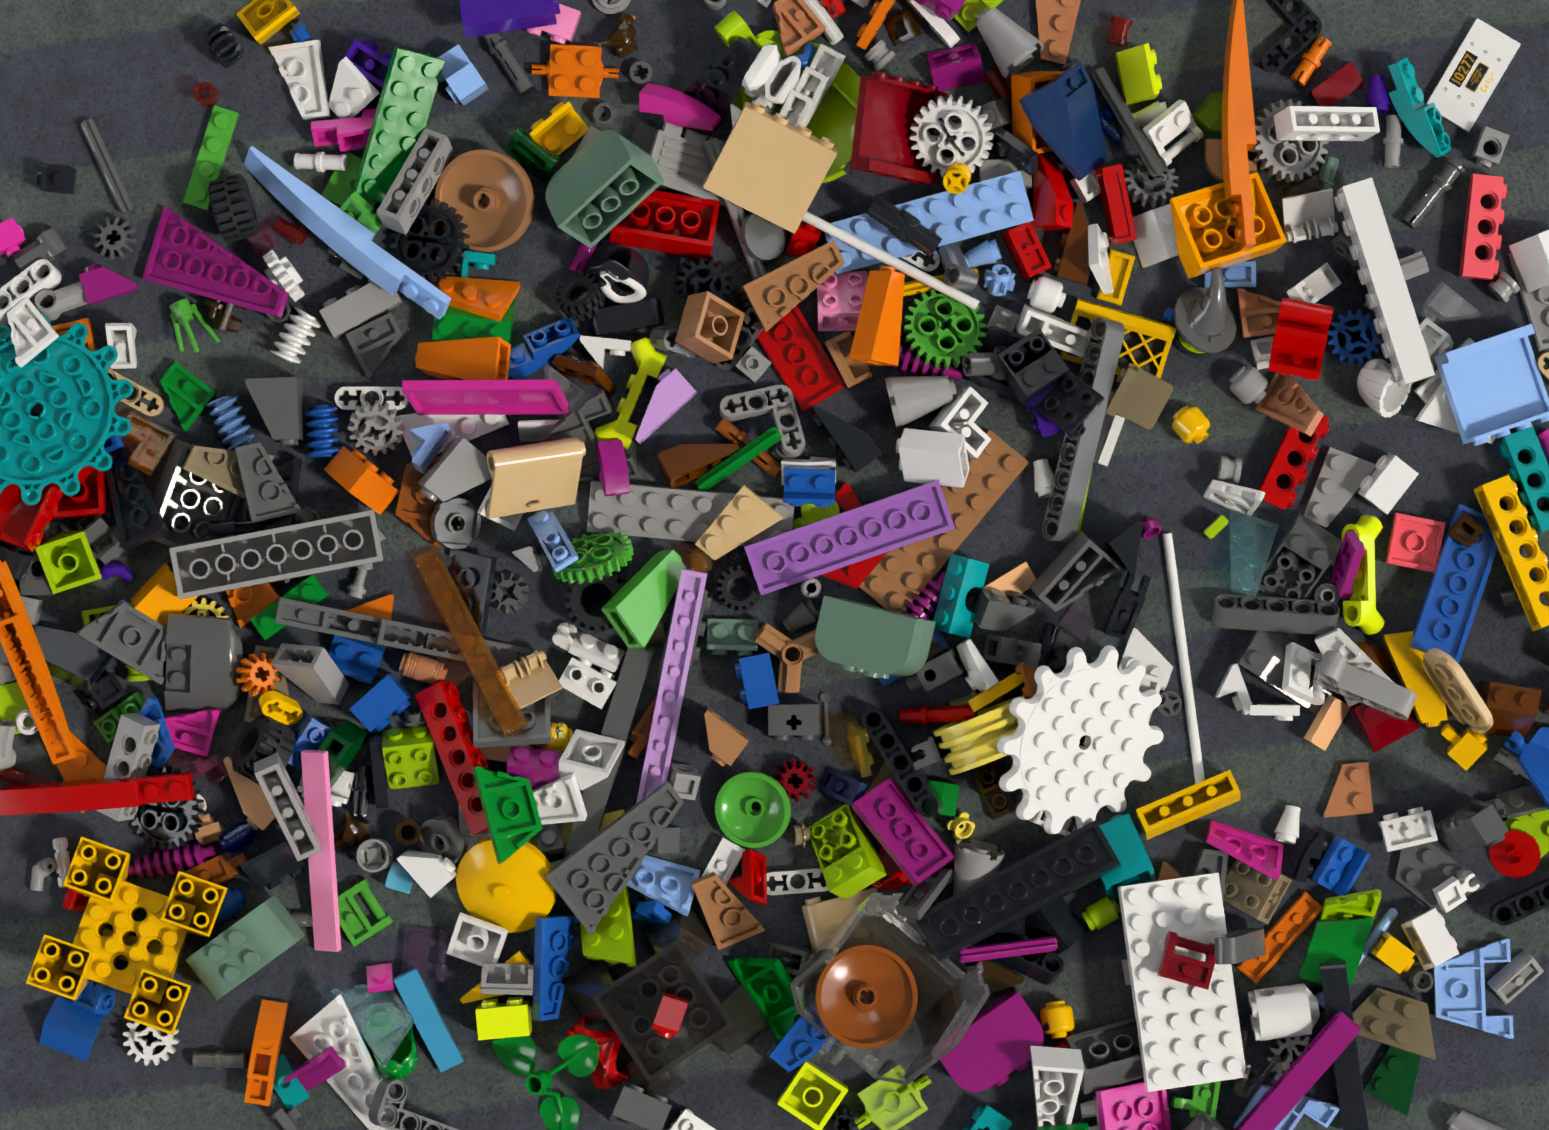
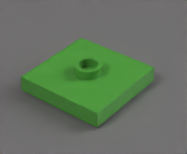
[322,151,377,212]

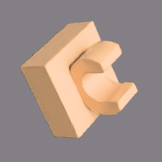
[195,814,226,845]

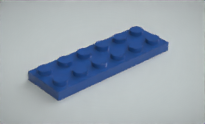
[1409,504,1498,664]

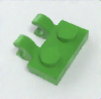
[340,191,383,236]
[1171,1081,1221,1119]

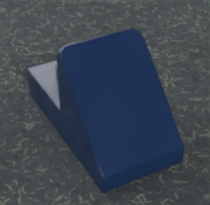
[817,767,867,806]

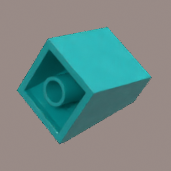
[1098,813,1157,900]

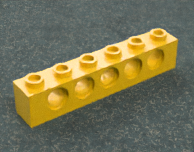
[1474,475,1549,631]

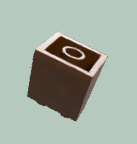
[1478,680,1541,738]

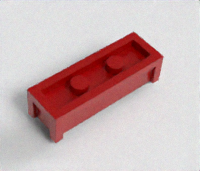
[1093,164,1137,244]

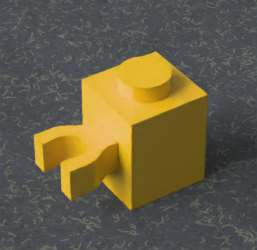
[1441,723,1487,771]

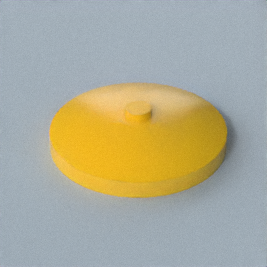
[456,837,557,933]

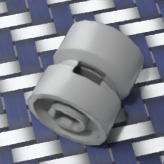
[356,838,393,872]

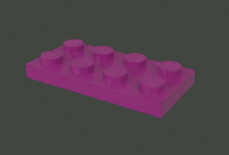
[851,777,954,887]

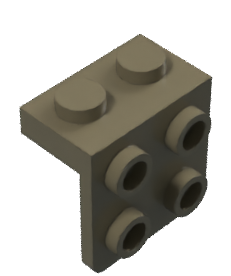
[1106,363,1173,429]

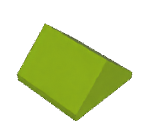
[35,530,102,594]

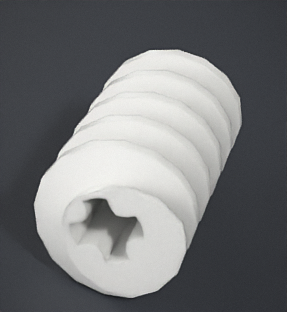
[270,306,321,364]

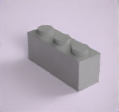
[319,279,403,339]

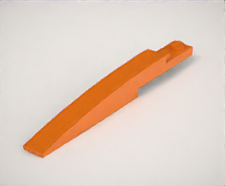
[1222,0,1257,251]
[0,560,77,765]

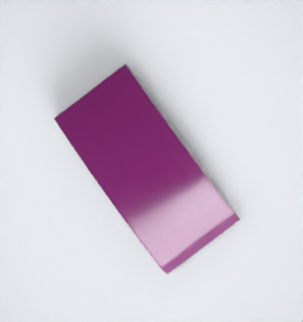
[595,439,630,497]

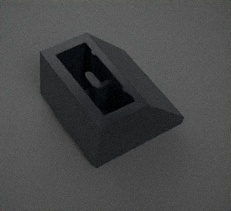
[997,328,1069,405]

